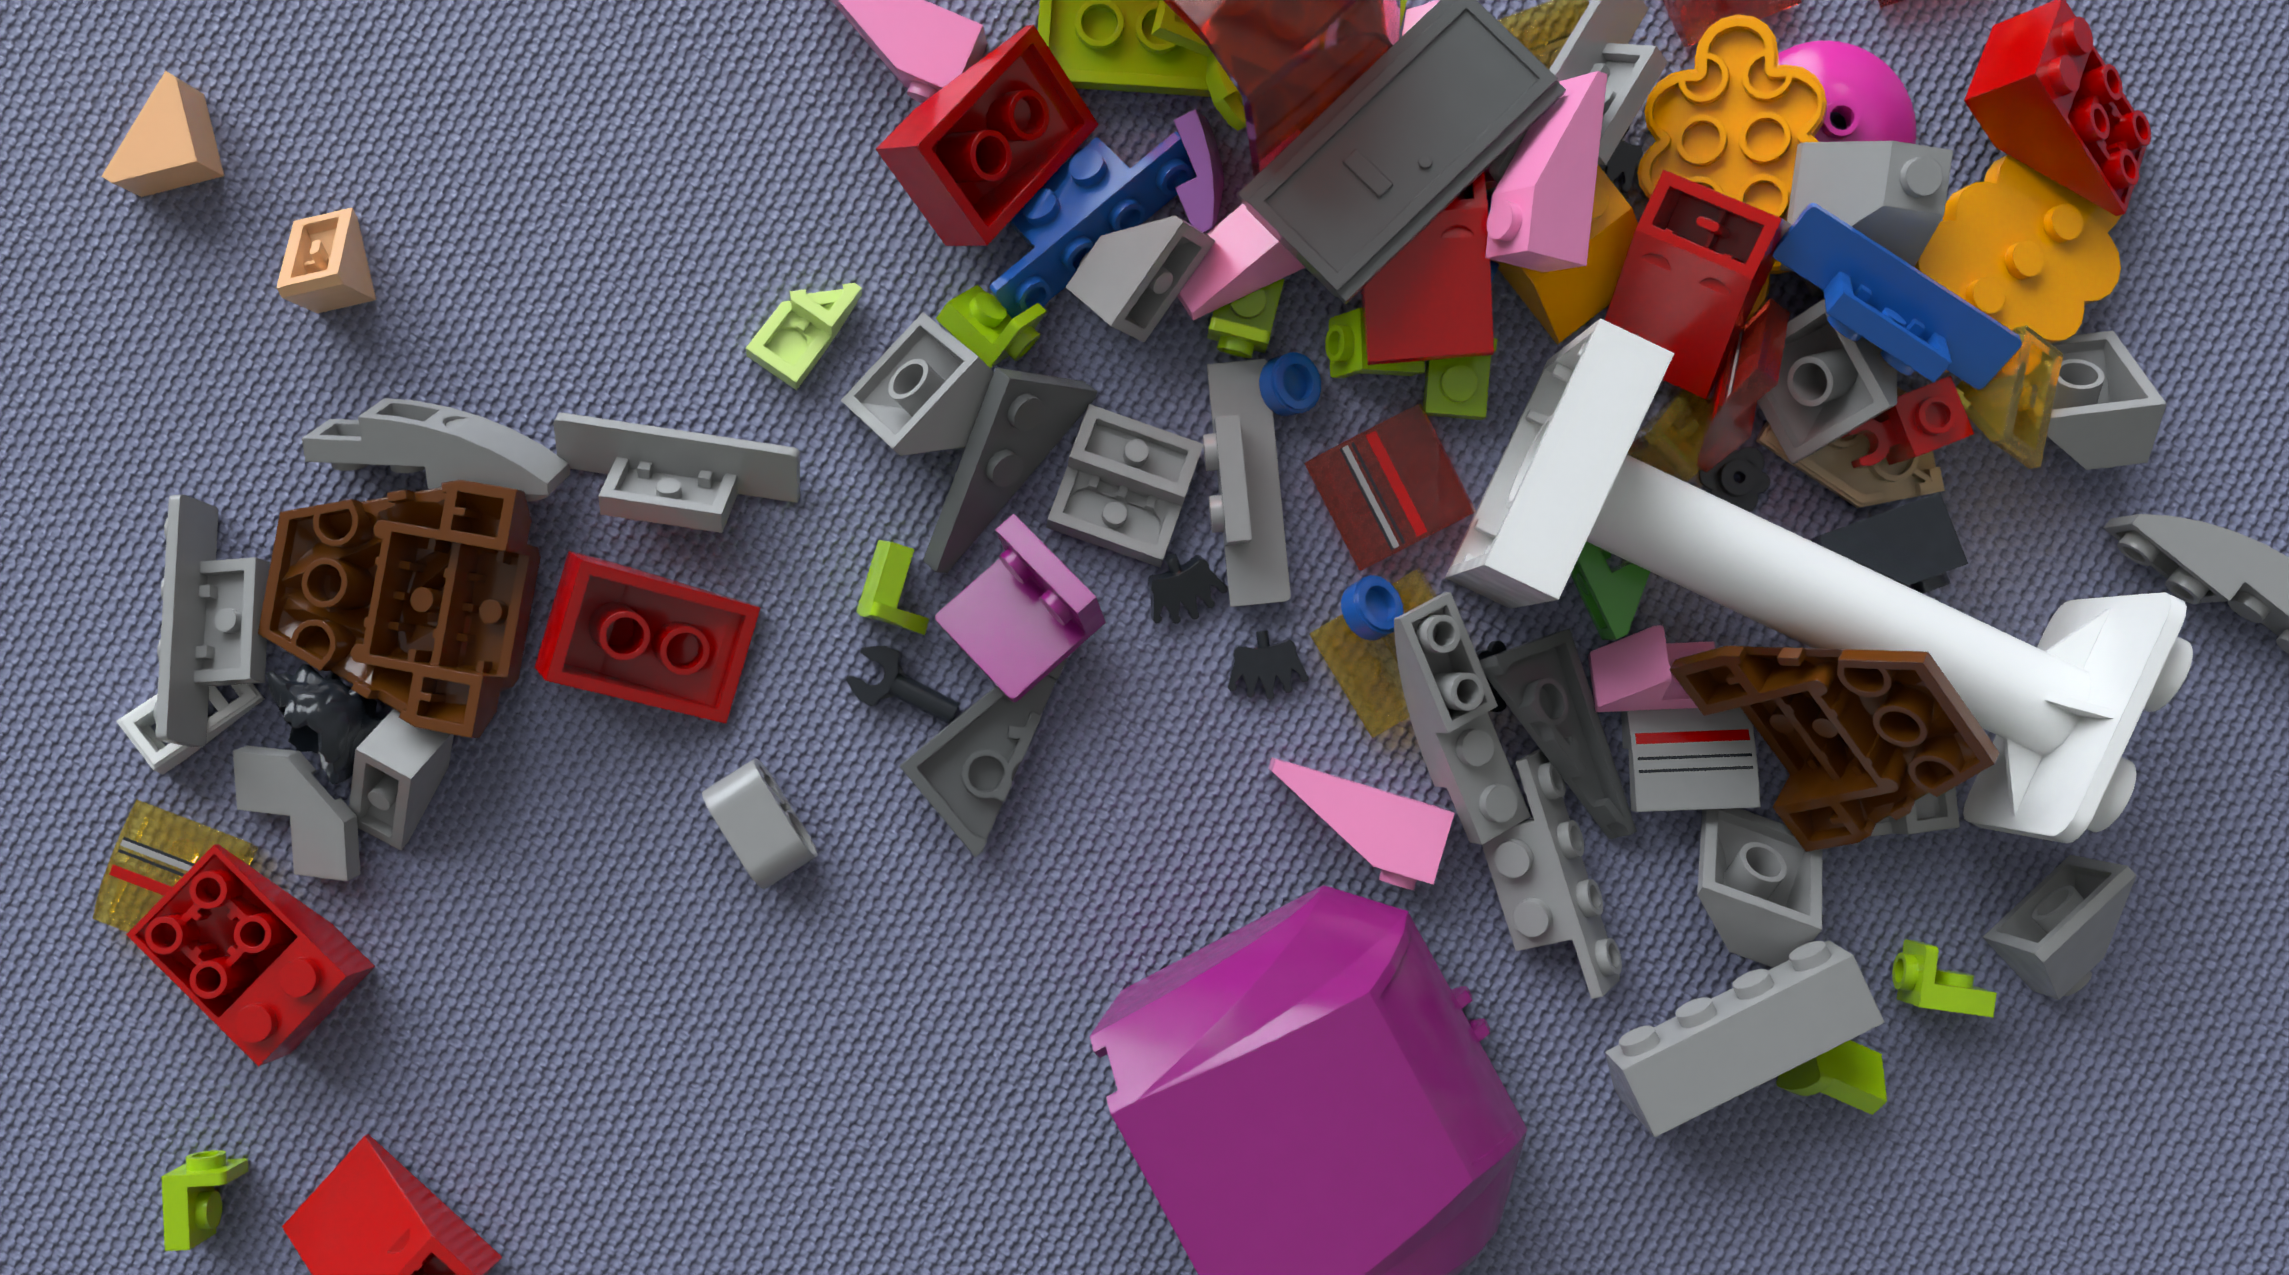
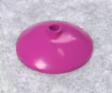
[1779,40,1916,144]

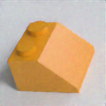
[1492,165,1638,345]

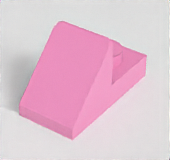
[1588,625,1715,712]

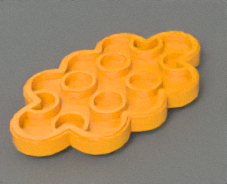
[1637,14,1827,321]
[1915,154,2122,380]

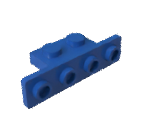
[990,132,1197,319]
[1773,203,2022,389]

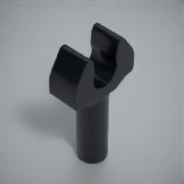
[846,646,961,724]

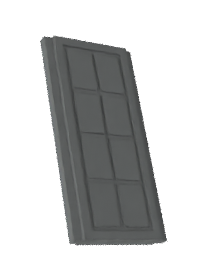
[1237,0,1566,305]

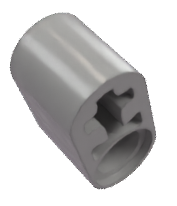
[702,758,818,890]

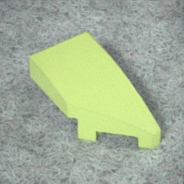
[746,283,862,390]

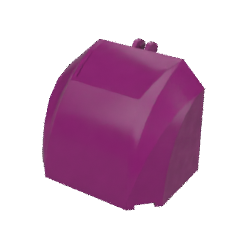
[1090,885,1528,1275]

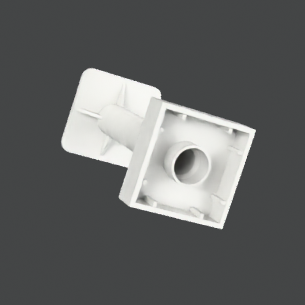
[1445,318,2193,843]

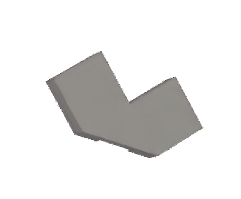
[233,745,360,881]

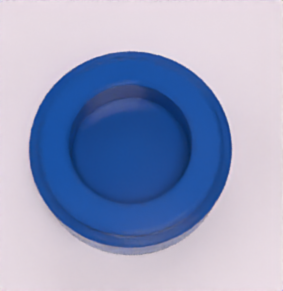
[1259,352,1321,416]
[1341,575,1404,641]

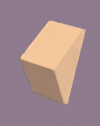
[101,71,224,197]
[276,208,376,314]

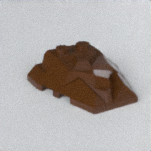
[258,480,541,738]
[1669,646,2000,852]

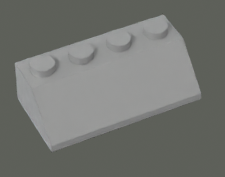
[1605,940,1885,1137]

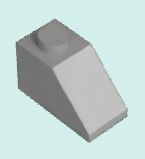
[1066,215,1215,342]
[349,709,454,850]

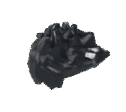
[266,664,382,784]

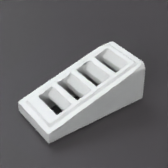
[116,683,264,775]

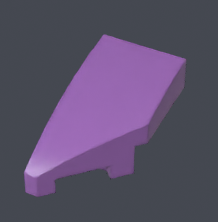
[1174,109,1224,233]

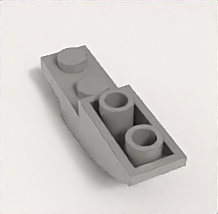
[302,398,570,502]
[2103,514,2289,654]
[1394,592,1531,845]

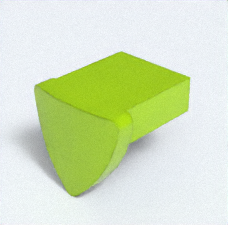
[856,540,930,635]
[1776,1040,1887,1115]

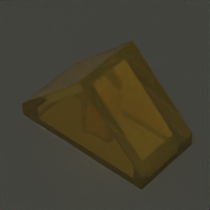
[1956,325,2063,469]
[1628,389,1734,482]

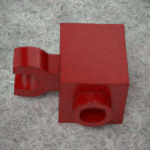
[1841,376,1974,469]

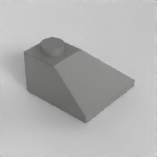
[1780,141,1953,272]
[1734,299,1897,465]
[841,312,994,456]
[2007,331,2167,470]
[1697,808,1822,968]
[1982,855,2136,1000]

